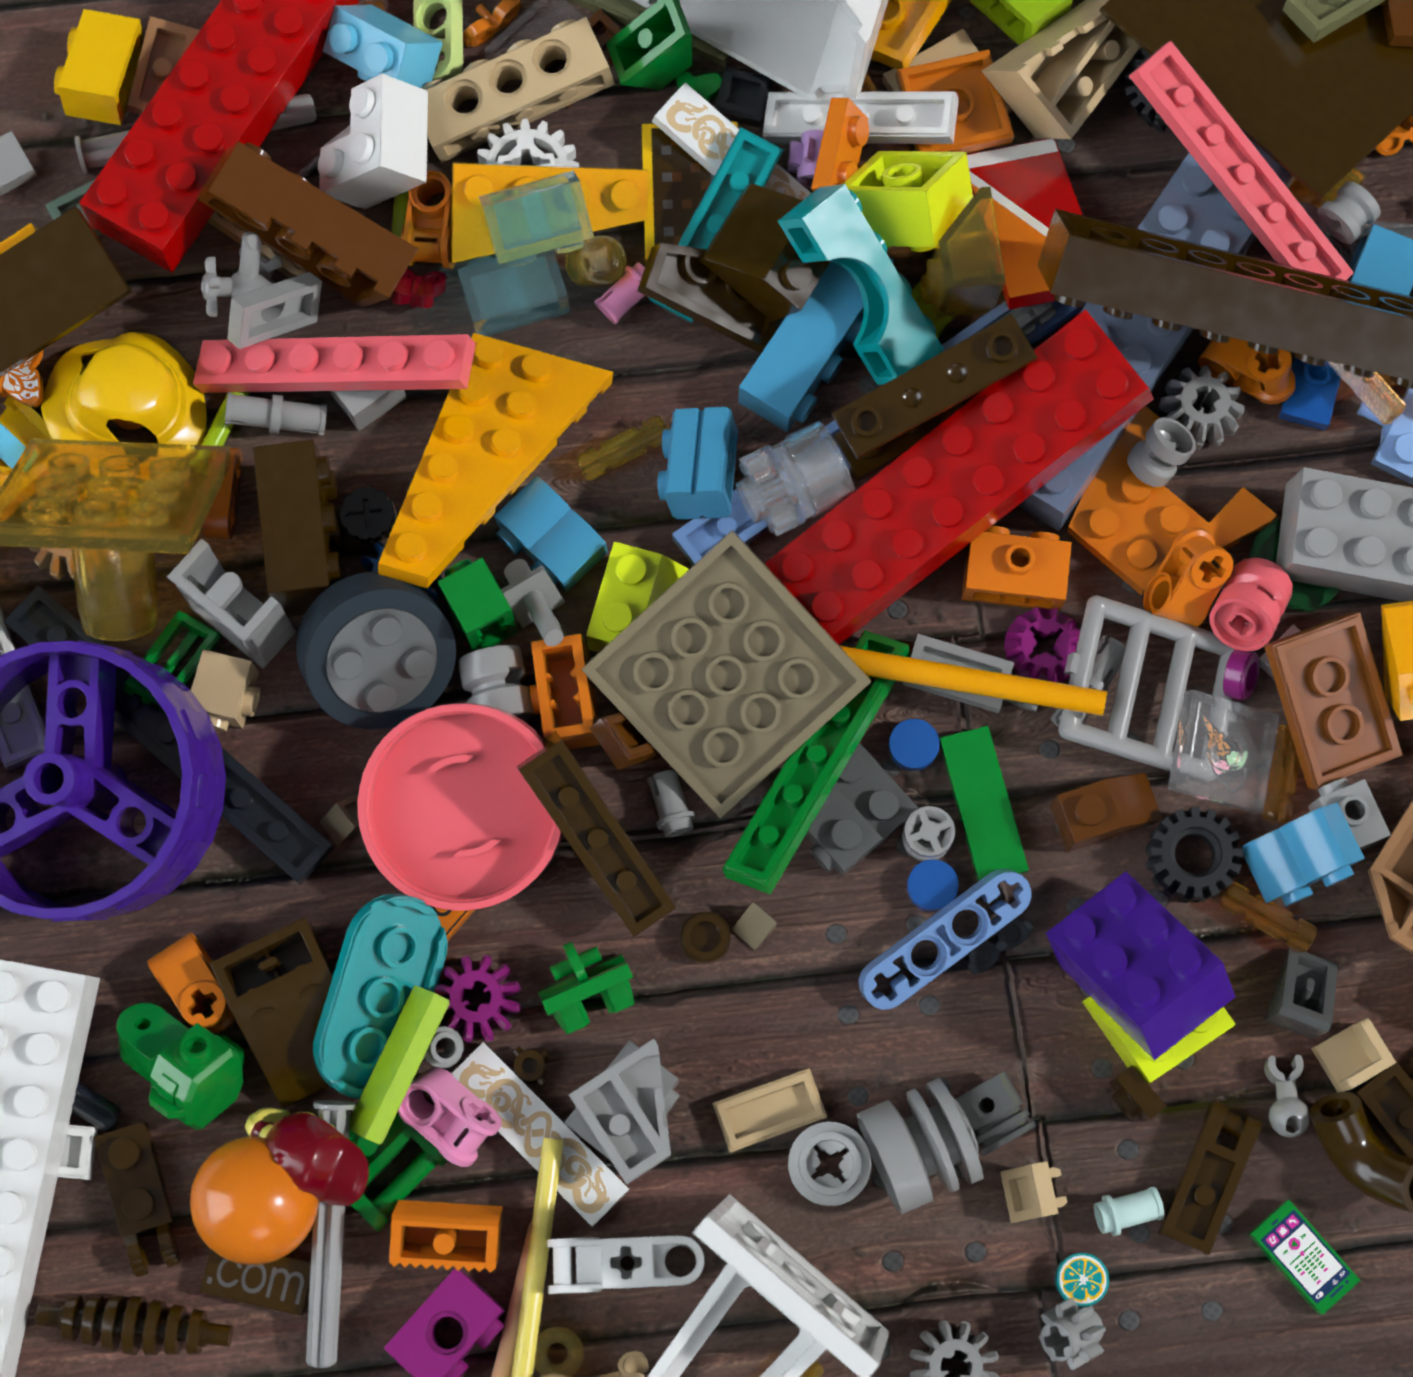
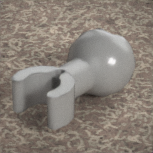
[1264,1055,1310,1138]

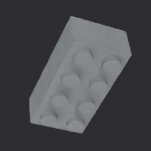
[1276,467,1413,602]

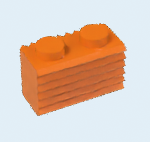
[389,1200,503,1273]

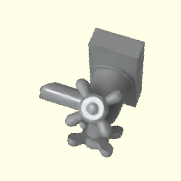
[201,231,322,349]

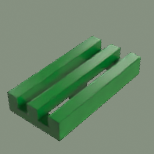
[124,610,222,716]

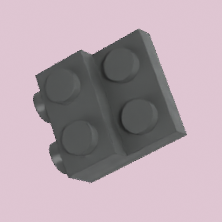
[805,742,919,877]

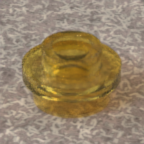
[534,1327,584,1376]

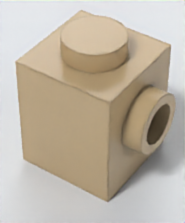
[191,649,260,732]

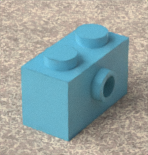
[323,5,443,88]

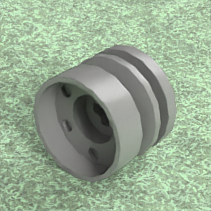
[856,1078,984,1215]

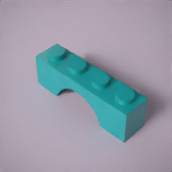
[777,184,944,385]

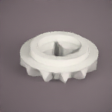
[788,1122,871,1206]

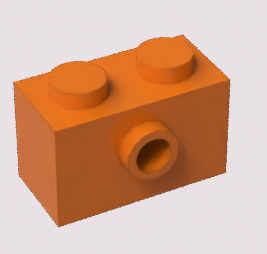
[961,526,1072,611]
[530,634,600,750]

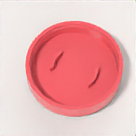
[358,703,563,911]

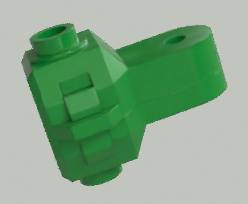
[116,1003,245,1130]

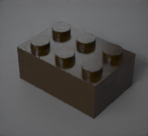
[253,439,347,617]

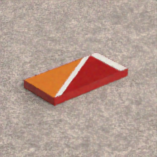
[967,138,1082,310]

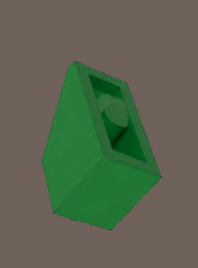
[606,0,692,90]

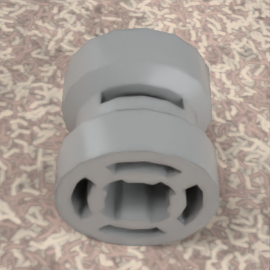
[1127,417,1196,487]

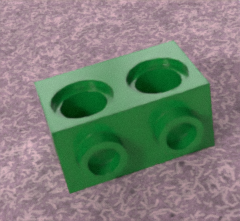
[437,558,518,652]

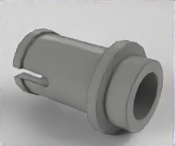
[647,770,696,837]
[423,1026,463,1068]

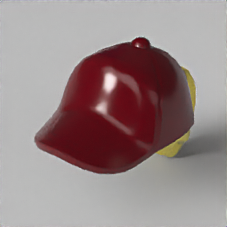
[245,1108,369,1206]

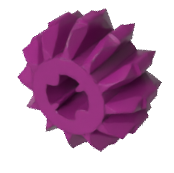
[434,955,521,1043]

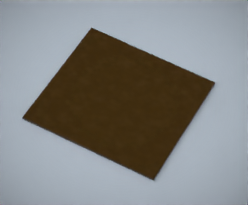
[1099,0,1413,199]

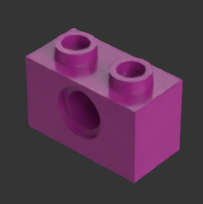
[383,1268,506,1377]

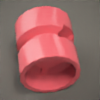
[1209,558,1293,652]

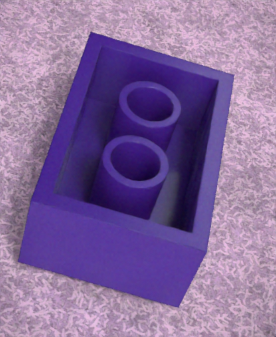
[1046,871,1236,1061]

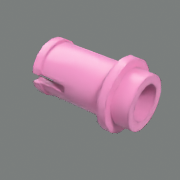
[594,263,648,324]

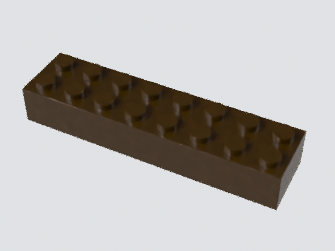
[1037,209,1413,389]

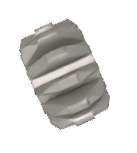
[1159,364,1245,451]
[909,1321,999,1377]

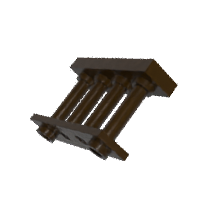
[832,314,1037,482]

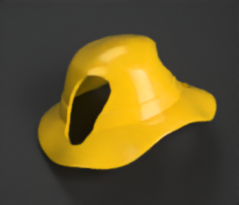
[41,332,207,489]

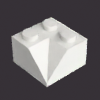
[318,74,428,209]

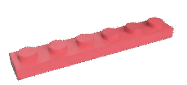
[1129,41,1354,280]
[193,334,476,393]

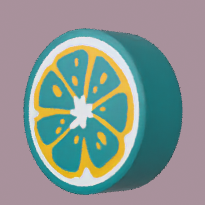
[1055,1253,1109,1306]

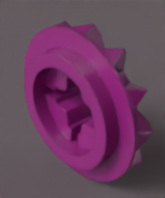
[1004,607,1080,683]

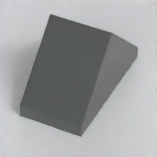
[1264,946,1338,1039]

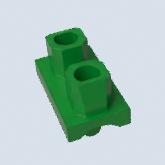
[538,941,634,1034]

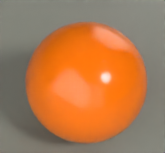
[190,1136,318,1265]

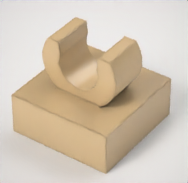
[1000,1161,1067,1223]

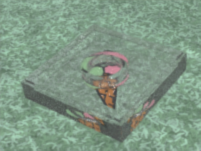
[1168,690,1280,814]

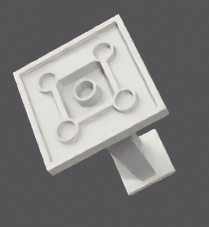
[647,1194,890,1377]

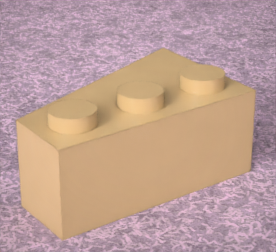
[982,0,1141,139]

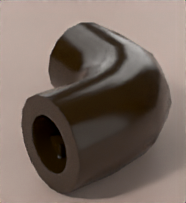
[1310,1092,1413,1213]

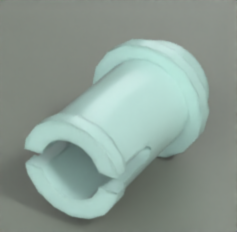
[1094,1187,1164,1236]

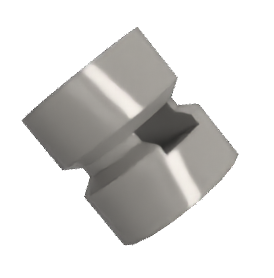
[457,645,536,723]

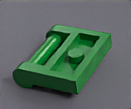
[349,1112,448,1232]

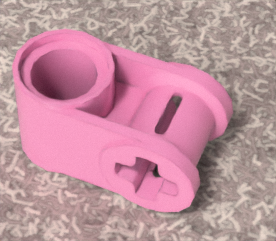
[398,1068,502,1167]

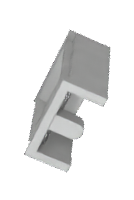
[167,538,296,669]

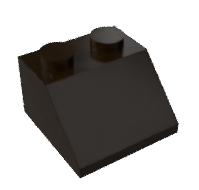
[700,183,831,321]

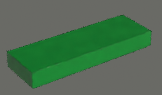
[939,726,1029,882]

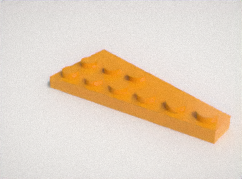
[378,333,613,588]

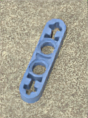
[859,868,1031,1010]

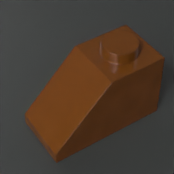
[1050,773,1163,853]

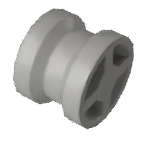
[1317,181,1381,244]
[901,806,955,862]

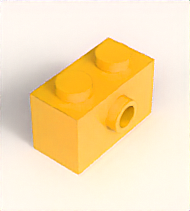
[54,9,144,125]

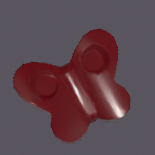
[391,268,447,308]

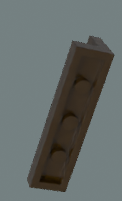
[517,731,677,937]

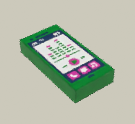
[1248,1199,1361,1315]

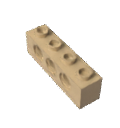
[421,17,615,163]

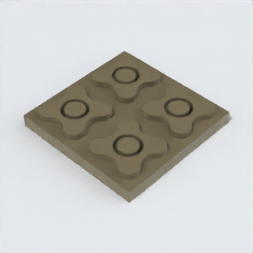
[581,529,871,819]

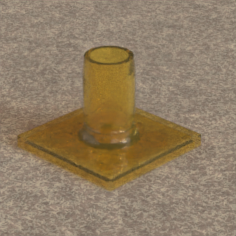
[0,438,231,641]

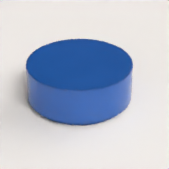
[888,719,940,771]
[906,859,959,912]

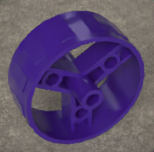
[0,640,226,922]

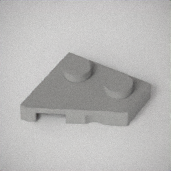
[569,1039,671,1185]

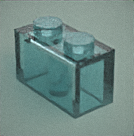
[479,171,594,267]
[457,242,570,336]

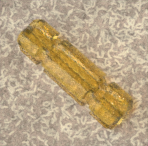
[577,415,668,480]

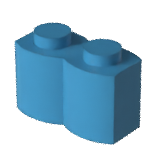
[494,476,608,592]
[1240,802,1365,907]

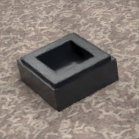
[714,67,772,128]

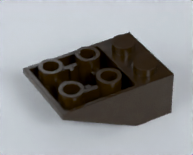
[210,917,334,1109]

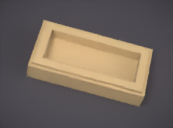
[712,1068,827,1153]

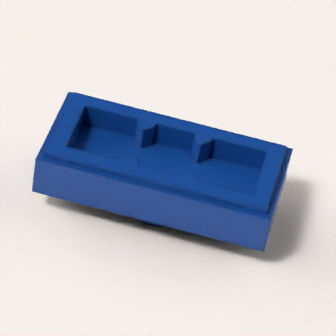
[1278,353,1344,431]

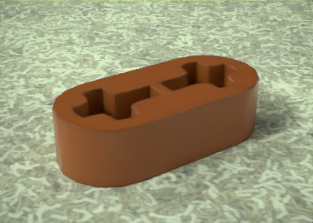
[203,446,242,540]

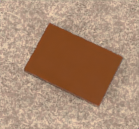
[1264,612,1403,789]

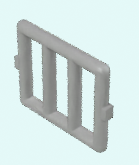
[1058,595,1238,782]

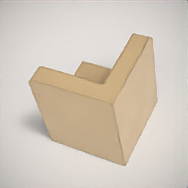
[1311,1018,1396,1093]

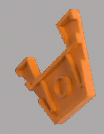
[1067,406,1277,596]

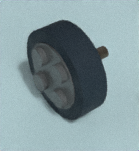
[296,571,456,729]

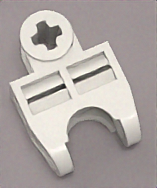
[547,1236,704,1294]

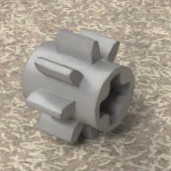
[1038,1298,1106,1370]

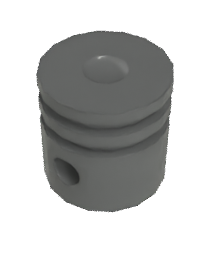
[955,1071,1036,1157]

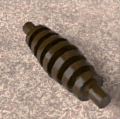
[35,1295,233,1355]

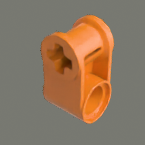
[400,170,456,269]
[1198,337,1296,404]
[1143,527,1233,627]
[147,932,235,1034]

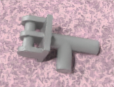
[501,559,567,646]

